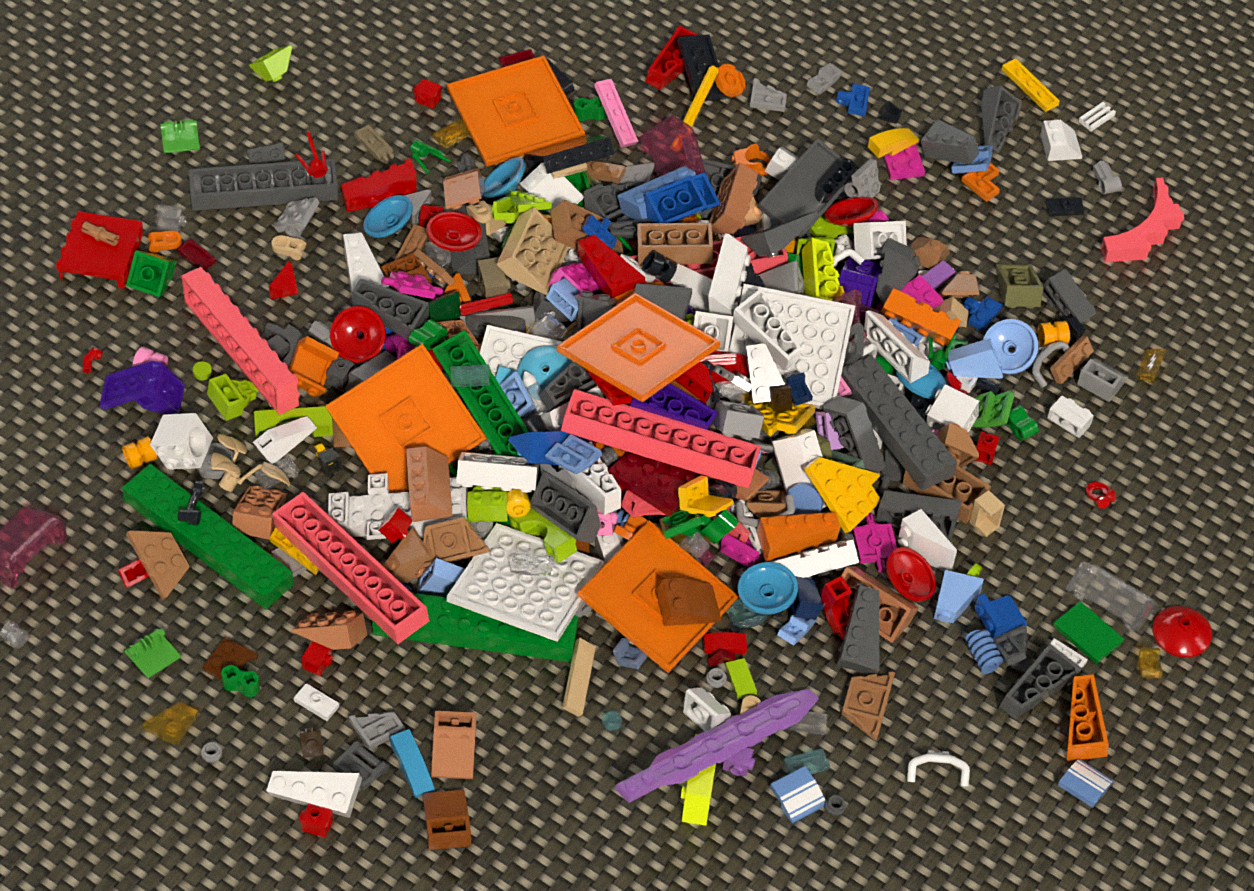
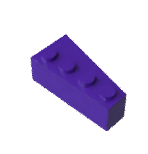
[630,383,718,430]

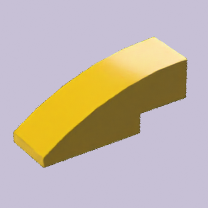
[868,128,920,158]

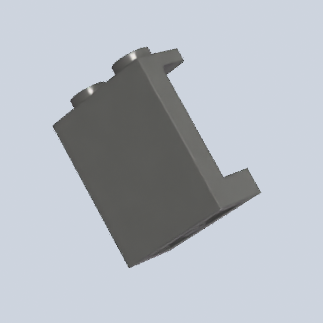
[572,291,616,335]

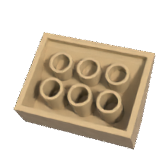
[496,207,569,295]

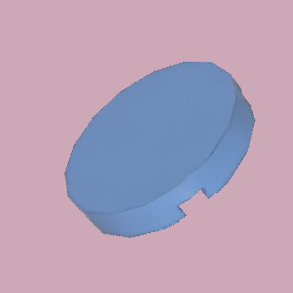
[786,482,824,515]

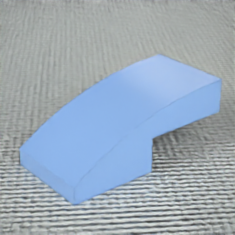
[777,615,817,646]

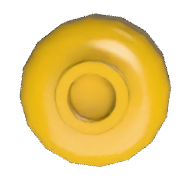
[506,489,531,518]

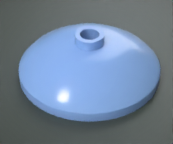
[983,319,1038,374]

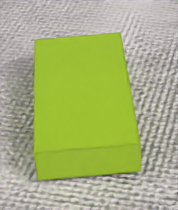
[725,658,757,700]

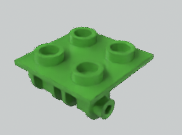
[161,119,200,153]
[124,628,182,679]

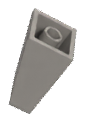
[756,261,805,296]

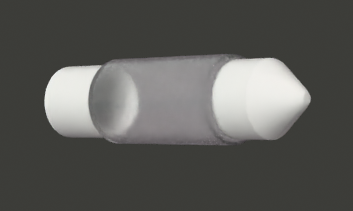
[522,371,548,418]

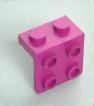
[548,262,601,293]
[720,534,763,568]

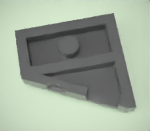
[993,625,1027,666]

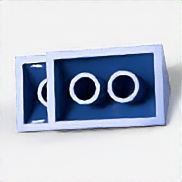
[644,172,721,223]
[508,431,590,465]

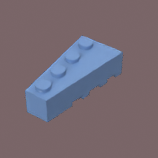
[617,166,696,220]

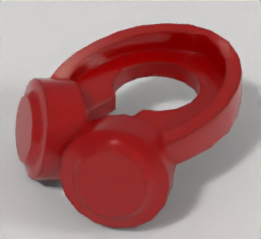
[1086,482,1116,509]

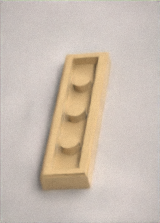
[562,638,596,717]

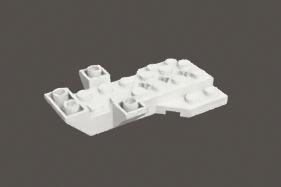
[328,473,468,540]

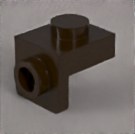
[769,385,792,413]
[299,727,324,758]

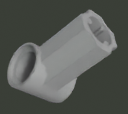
[1093,161,1122,195]
[308,321,334,350]

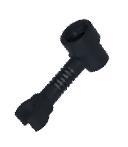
[178,481,205,526]

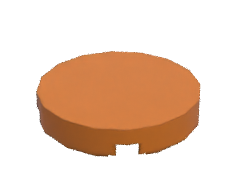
[715,64,746,98]

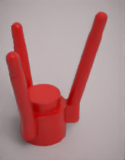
[295,131,328,178]

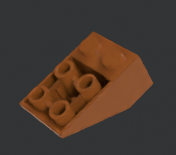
[423,790,471,850]

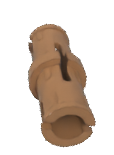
[81,221,119,246]

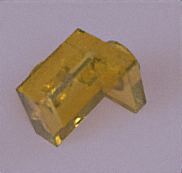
[1138,648,1163,679]

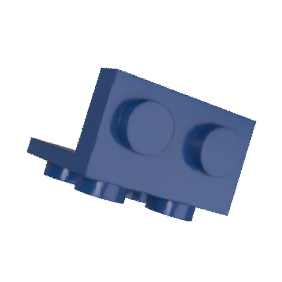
[975,594,1027,638]

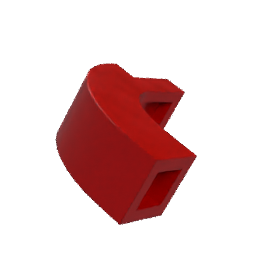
[821,576,852,640]

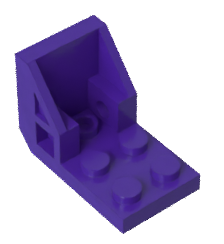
[839,257,882,321]
[99,361,185,415]

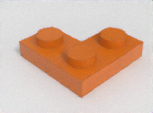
[961,163,1000,202]

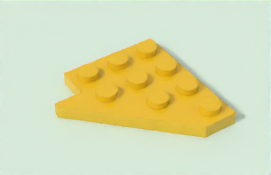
[737,393,816,436]
[804,457,881,533]

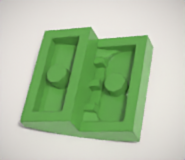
[972,391,1014,427]

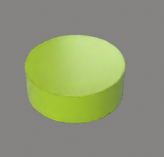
[193,361,212,380]
[967,563,982,577]

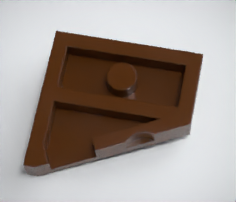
[203,637,258,680]

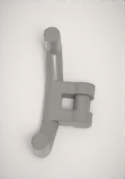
[1032,341,1070,388]
[735,495,795,527]

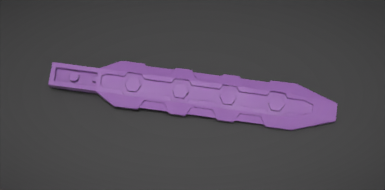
[616,689,819,803]

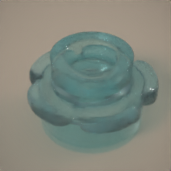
[602,711,622,731]

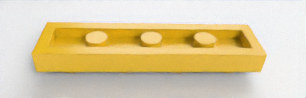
[1001,58,1060,112]

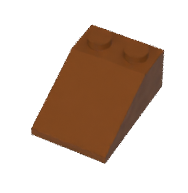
[656,578,721,626]

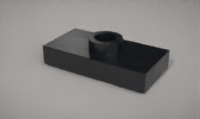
[1045,197,1084,216]

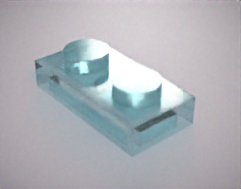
[451,364,490,387]

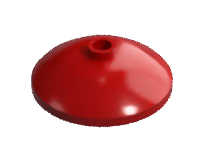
[825,197,879,227]
[426,212,482,252]
[330,306,386,363]
[886,547,936,602]
[1152,606,1212,658]

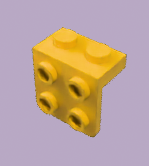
[678,475,733,517]

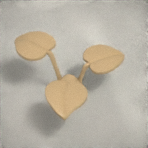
[211,434,290,492]

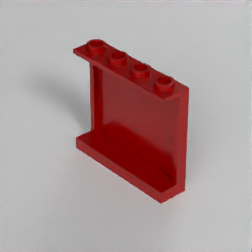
[56,211,144,289]

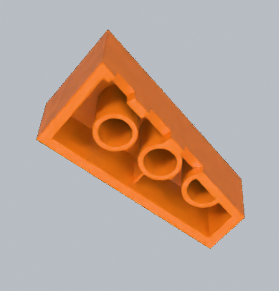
[882,288,961,346]
[756,512,841,562]
[1067,674,1109,761]

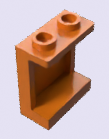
[289,336,339,397]

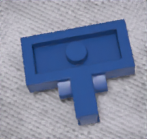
[836,84,870,117]
[582,214,617,249]
[964,296,1003,332]

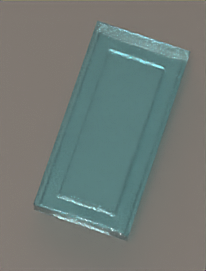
[784,749,830,774]

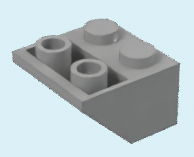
[1077,359,1128,402]

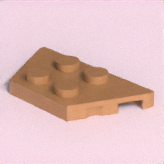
[419,517,491,569]
[126,531,190,600]
[842,672,895,741]

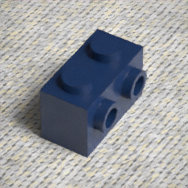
[790,576,823,620]

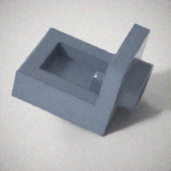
[613,638,648,670]

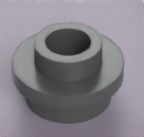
[825,795,846,816]

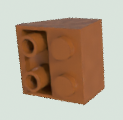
[381,253,431,298]

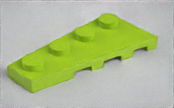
[504,190,552,212]

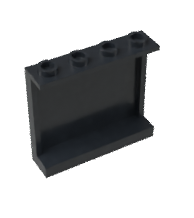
[524,134,614,174]

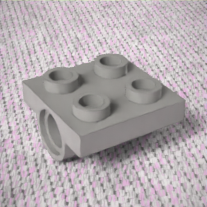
[844,159,880,198]
[274,197,320,238]

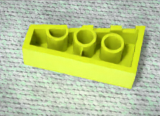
[802,238,848,304]
[681,734,716,826]

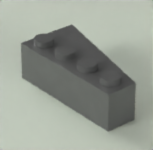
[539,361,597,412]
[822,396,886,473]
[876,490,962,541]

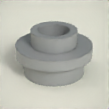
[706,668,727,688]
[201,742,222,762]

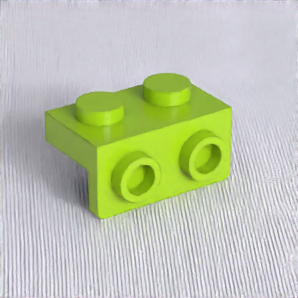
[492,196,524,223]

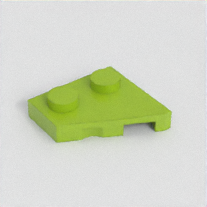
[809,214,854,238]

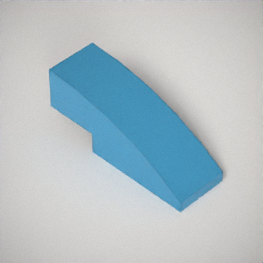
[390,729,435,798]

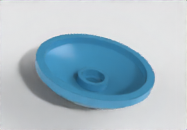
[483,157,526,198]
[363,195,413,238]
[896,363,947,400]
[738,562,798,614]

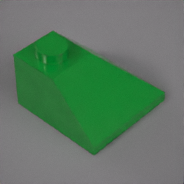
[126,250,177,297]

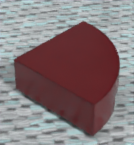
[707,650,736,667]

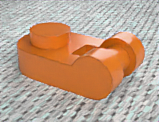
[148,231,182,253]

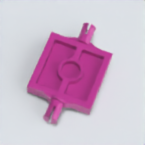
[381,271,443,299]
[852,514,897,573]

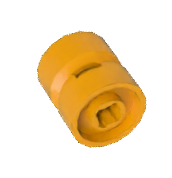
[1038,321,1070,347]
[122,436,158,469]

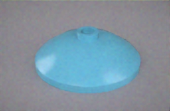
[518,346,573,401]

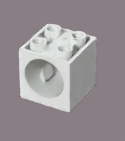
[925,384,979,433]
[150,413,213,470]

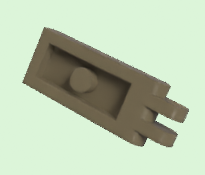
[354,124,394,163]

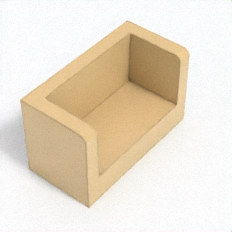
[969,490,1005,537]

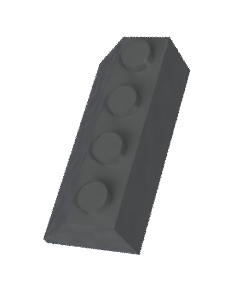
[450,203,490,275]
[530,471,601,543]

